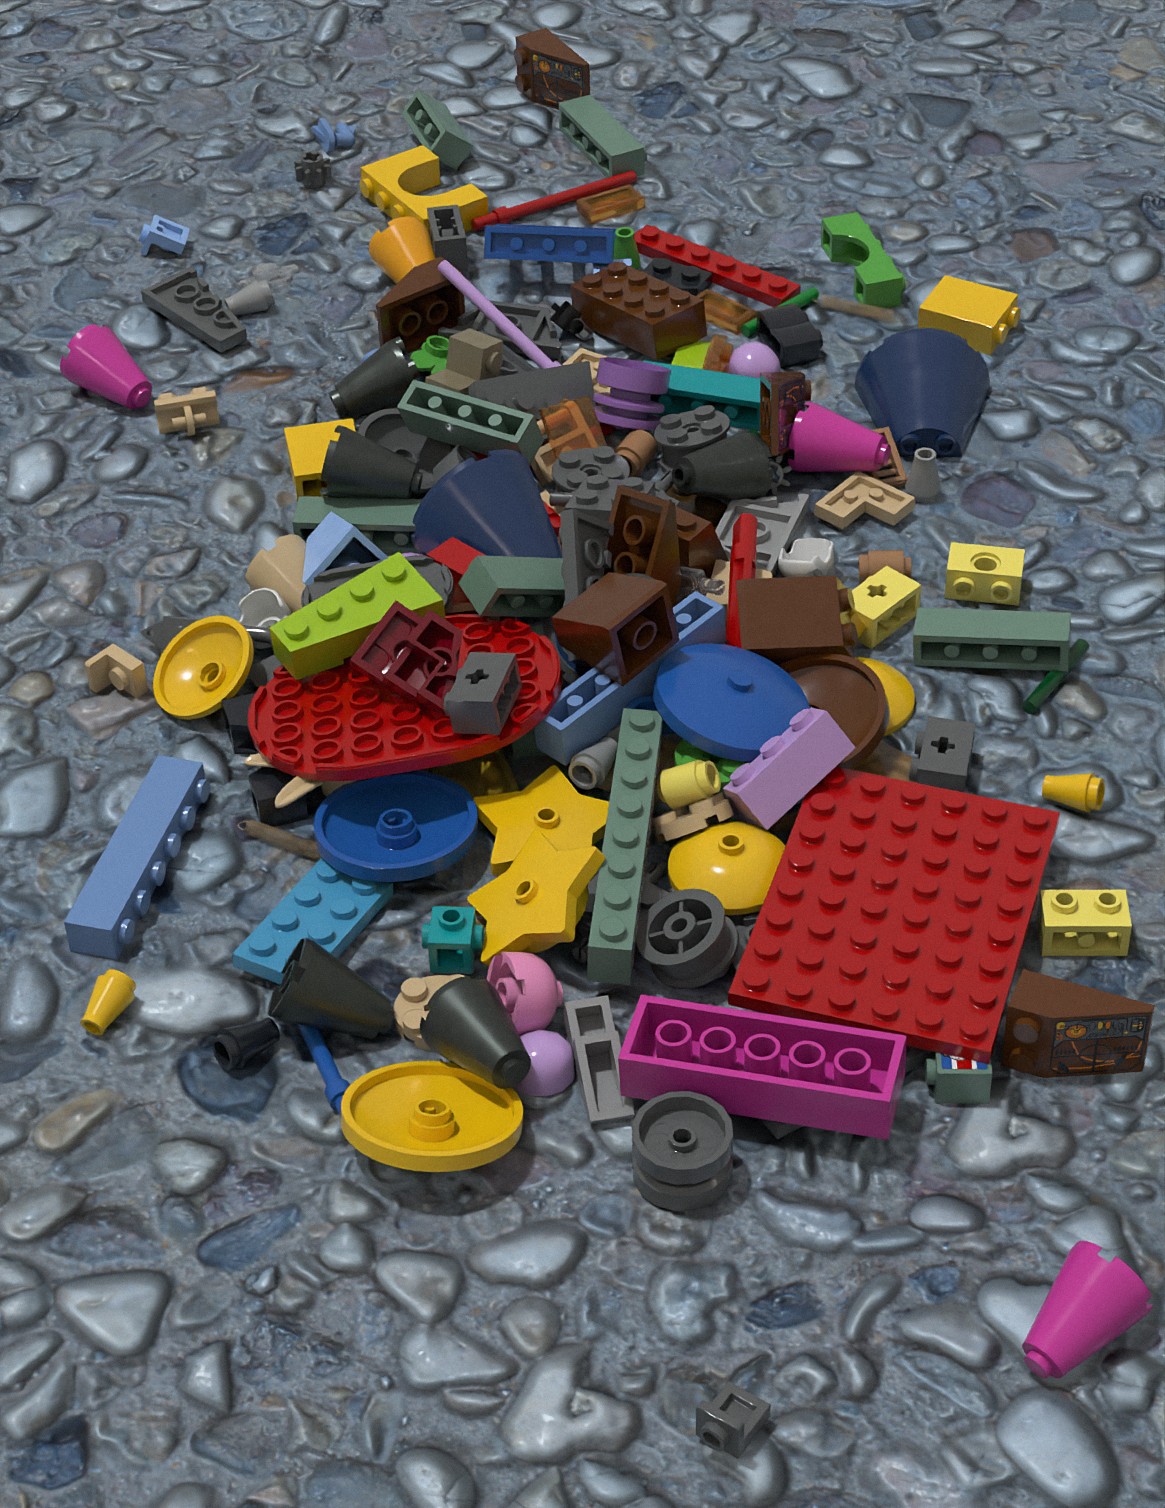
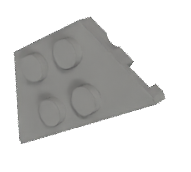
[715,494,809,578]

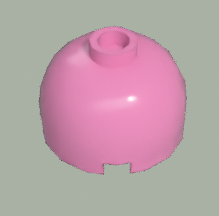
[487,952,563,1036]

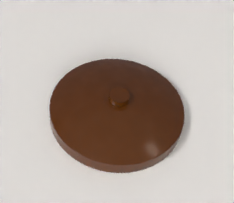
[778,653,890,770]

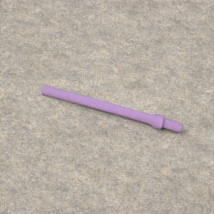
[437,260,562,369]

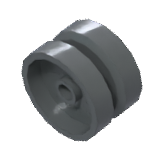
[632,1091,733,1211]

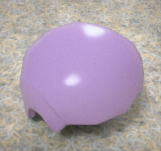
[727,341,780,378]
[514,1030,575,1097]

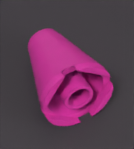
[60,324,152,410]
[788,402,891,472]
[1022,1241,1153,1379]

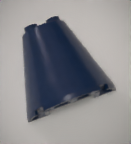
[854,328,990,457]
[411,449,563,558]

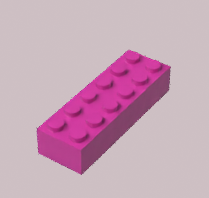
[618,995,906,1140]

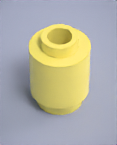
[657,759,721,809]

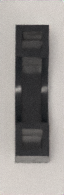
[221,692,313,830]

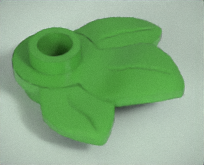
[410,335,449,375]

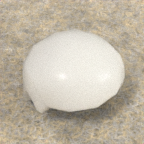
[778,538,834,577]
[238,588,292,649]

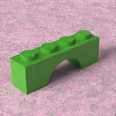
[821,212,906,311]

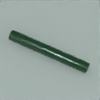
[1022,639,1089,714]

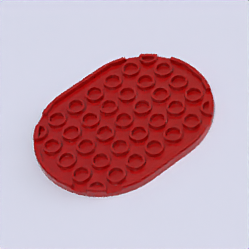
[248,614,563,782]

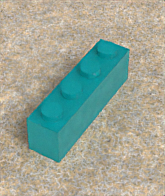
[643,360,760,431]

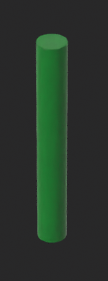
[741,287,819,337]

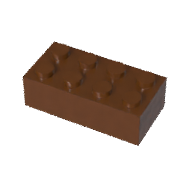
[569,262,707,360]

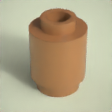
[614,429,658,477]
[858,550,911,584]

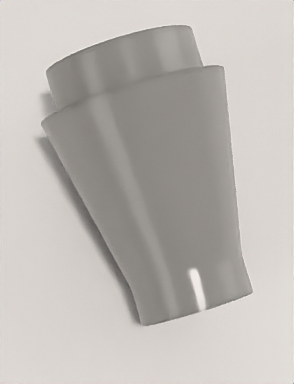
[224,280,275,316]
[905,448,941,503]
[568,737,618,789]

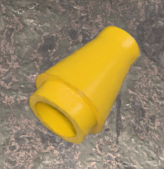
[1042,773,1105,813]
[80,969,136,1036]

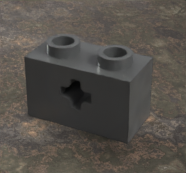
[427,205,468,271]
[444,652,522,735]
[909,716,976,793]

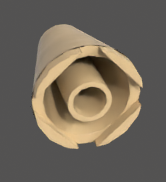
[245,534,306,613]

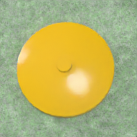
[340,1061,523,1172]

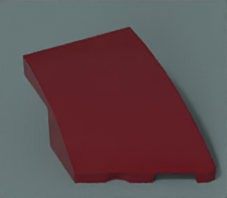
[350,600,463,716]

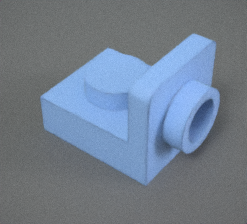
[138,214,190,256]

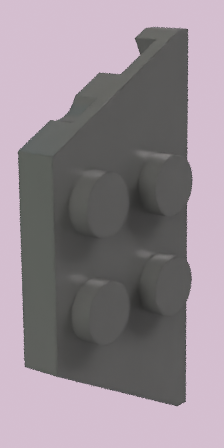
[438,300,562,359]

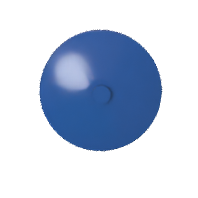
[653,643,810,762]
[314,770,478,882]

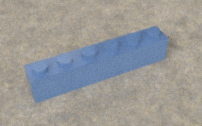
[534,591,726,766]
[64,755,210,960]

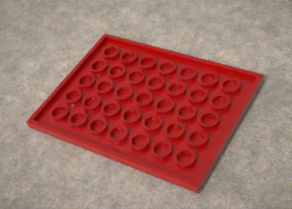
[728,766,1060,1064]

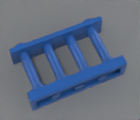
[484,224,617,264]

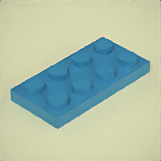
[232,858,394,984]

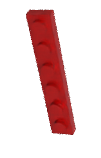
[634,225,801,308]

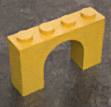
[359,145,489,232]

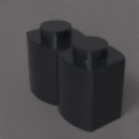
[756,304,823,367]

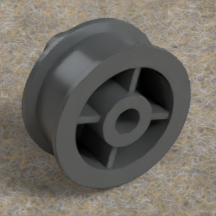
[654,405,730,472]
[552,446,630,508]
[636,889,739,989]

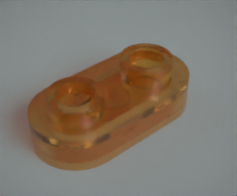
[703,334,733,373]

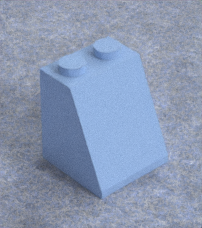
[302,512,388,587]

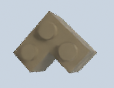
[425,328,503,396]

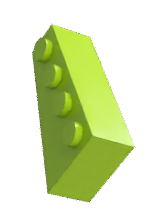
[269,552,446,680]

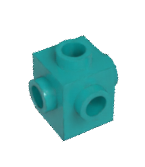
[422,906,484,974]

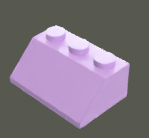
[723,707,856,830]

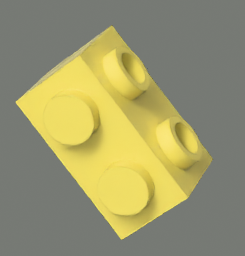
[1037,890,1132,956]

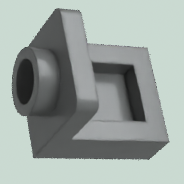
[696,1381,771,1459]

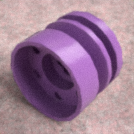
[590,357,671,431]

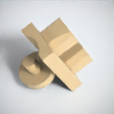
[154,387,220,436]

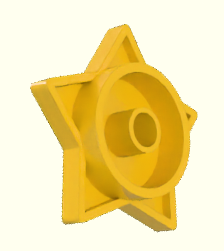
[473,765,609,876]
[467,829,606,968]

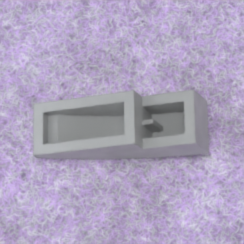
[563,995,635,1124]

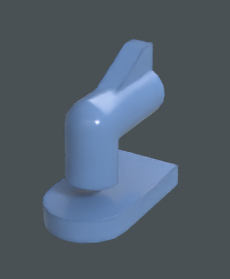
[311,118,356,152]

